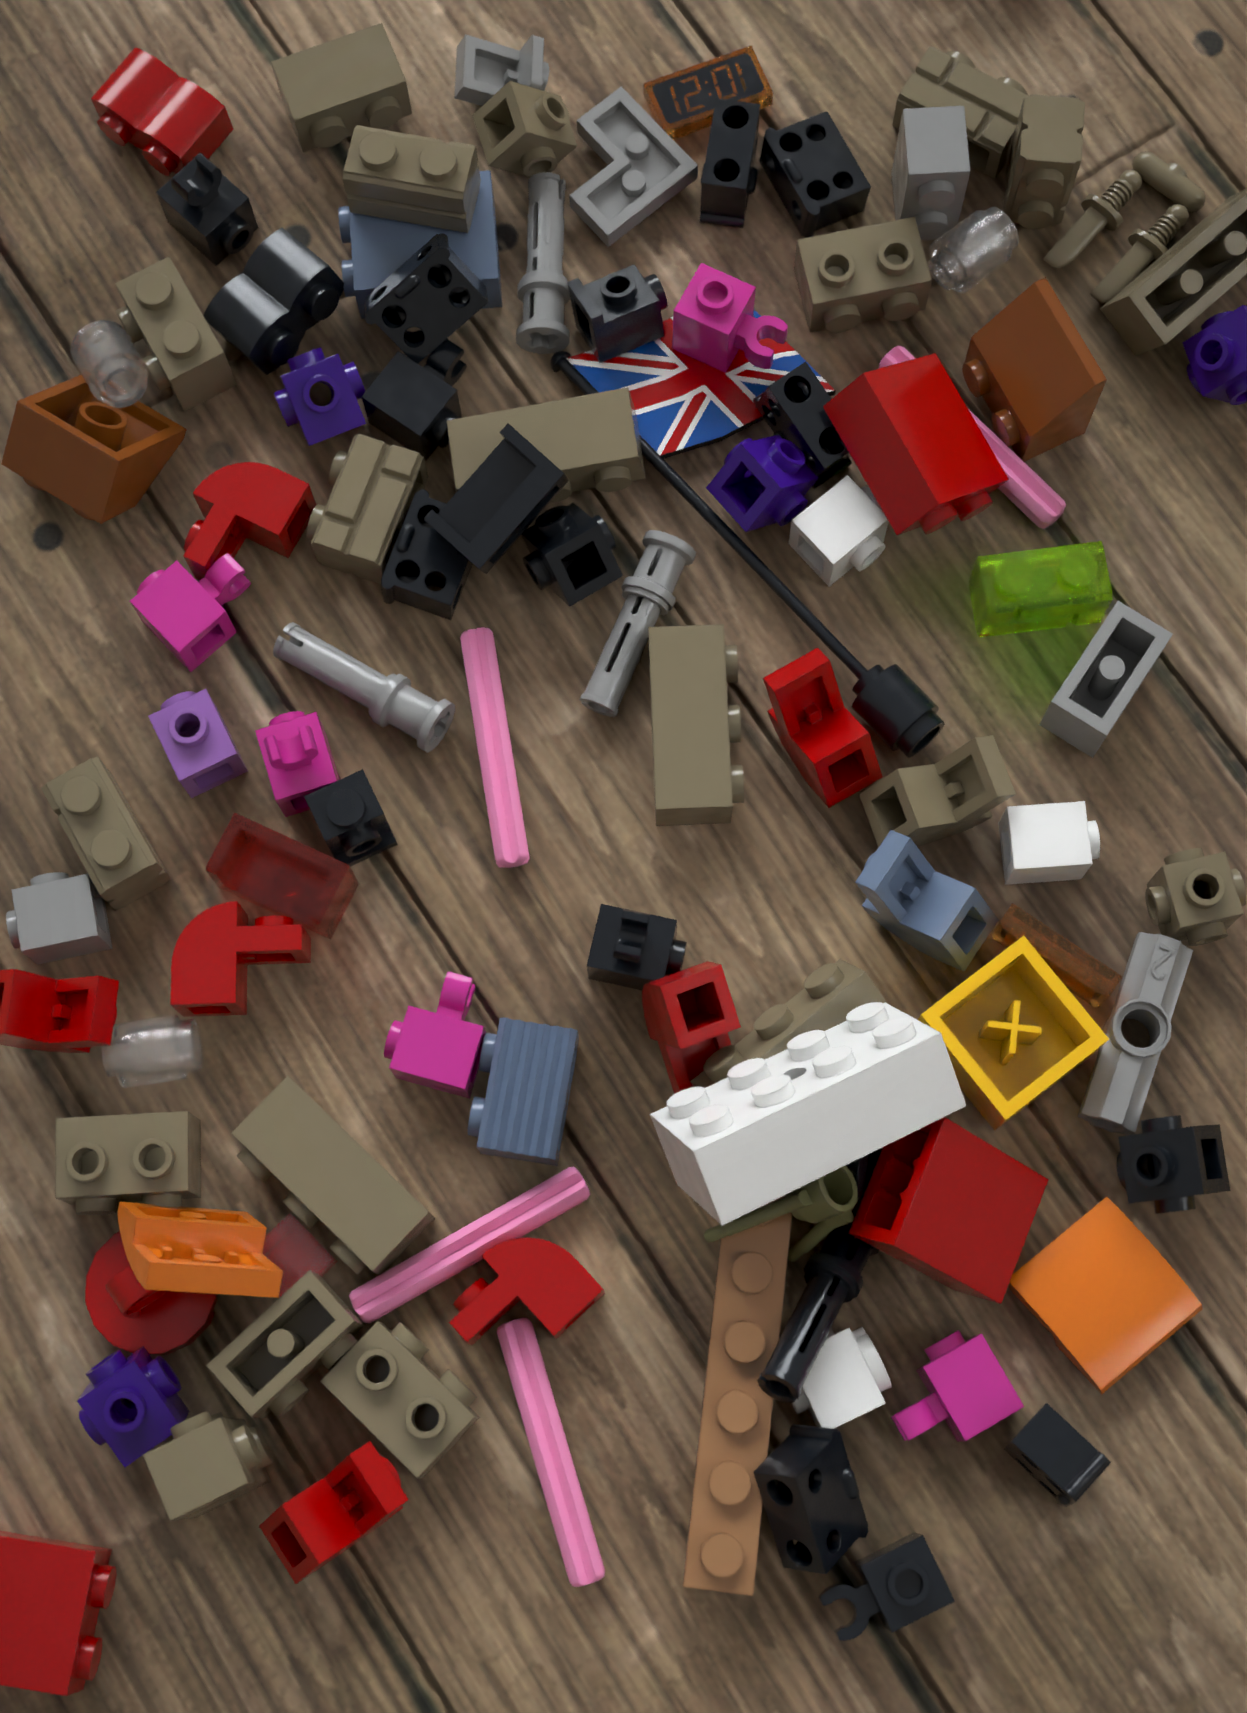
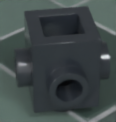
[521,503,623,607]
[1116,1115,1231,1214]

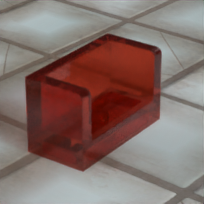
[205,812,359,939]

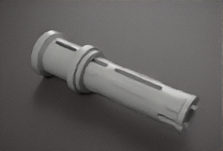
[516,172,570,354]
[579,530,696,717]
[273,622,455,753]

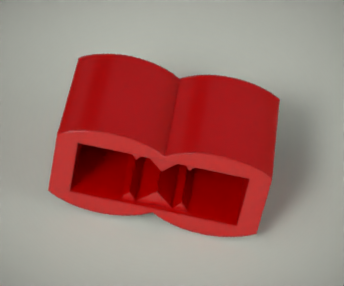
[91,47,234,176]

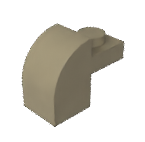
[859,735,1016,847]

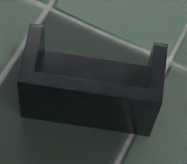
[424,423,569,574]

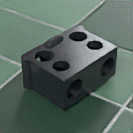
[699,98,760,228]
[759,111,871,238]
[364,233,489,364]
[753,362,852,489]
[381,489,473,620]
[1004,1403,1111,1507]
[753,1424,869,1575]

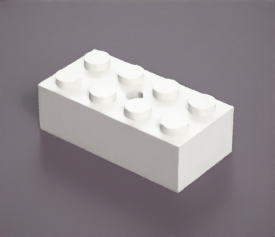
[650,1002,966,1226]

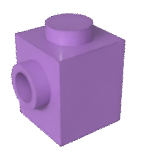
[148,689,248,798]

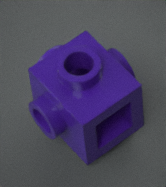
[1182,305,1247,405]
[273,347,366,446]
[706,435,819,532]
[77,1346,189,1468]

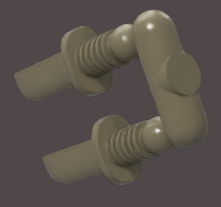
[1043,151,1205,303]

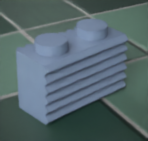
[468,1018,579,1166]

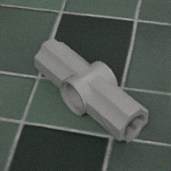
[1077,932,1193,1135]

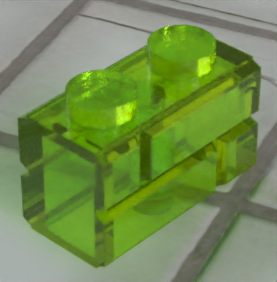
[969,541,1113,638]

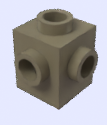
[472,81,577,177]
[1145,848,1247,946]

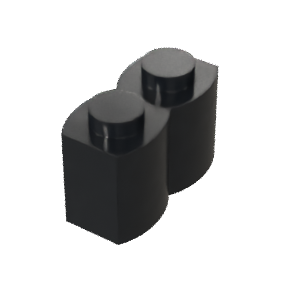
[204,227,344,375]

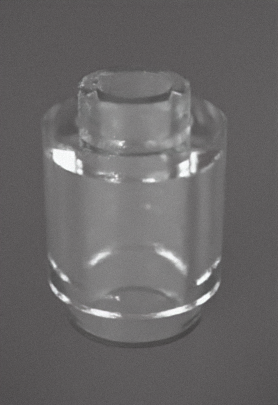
[928,207,1019,293]
[70,320,148,408]
[102,1015,202,1088]

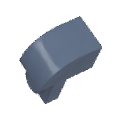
[855,830,998,972]

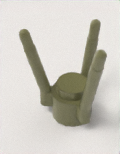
[704,1165,858,1262]

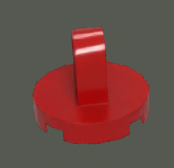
[85,1231,218,1355]

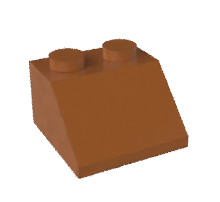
[962,277,1107,462]
[1,372,187,524]

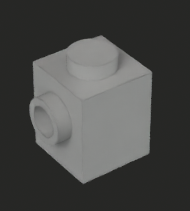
[6,872,113,965]

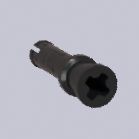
[757,1210,879,1403]

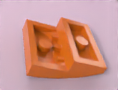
[1008,1196,1203,1394]
[117,1202,283,1298]

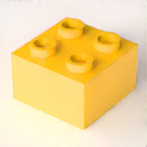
[918,935,1109,1131]

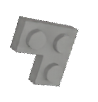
[569,86,698,247]

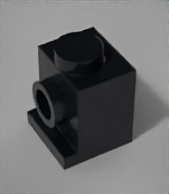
[567,264,668,363]
[304,769,398,871]

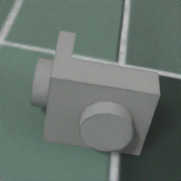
[454,35,549,106]

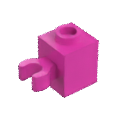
[672,263,788,373]
[130,553,251,672]
[255,711,340,817]
[384,971,486,1099]
[891,1330,1024,1442]

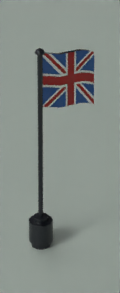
[550,310,945,758]

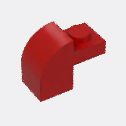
[183,462,317,580]
[763,648,883,808]
[170,901,311,1017]
[642,961,741,1094]
[0,969,119,1053]
[449,1237,605,1345]
[259,1441,409,1584]

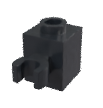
[156,153,258,266]
[362,339,467,461]
[587,904,687,990]
[819,1532,955,1641]

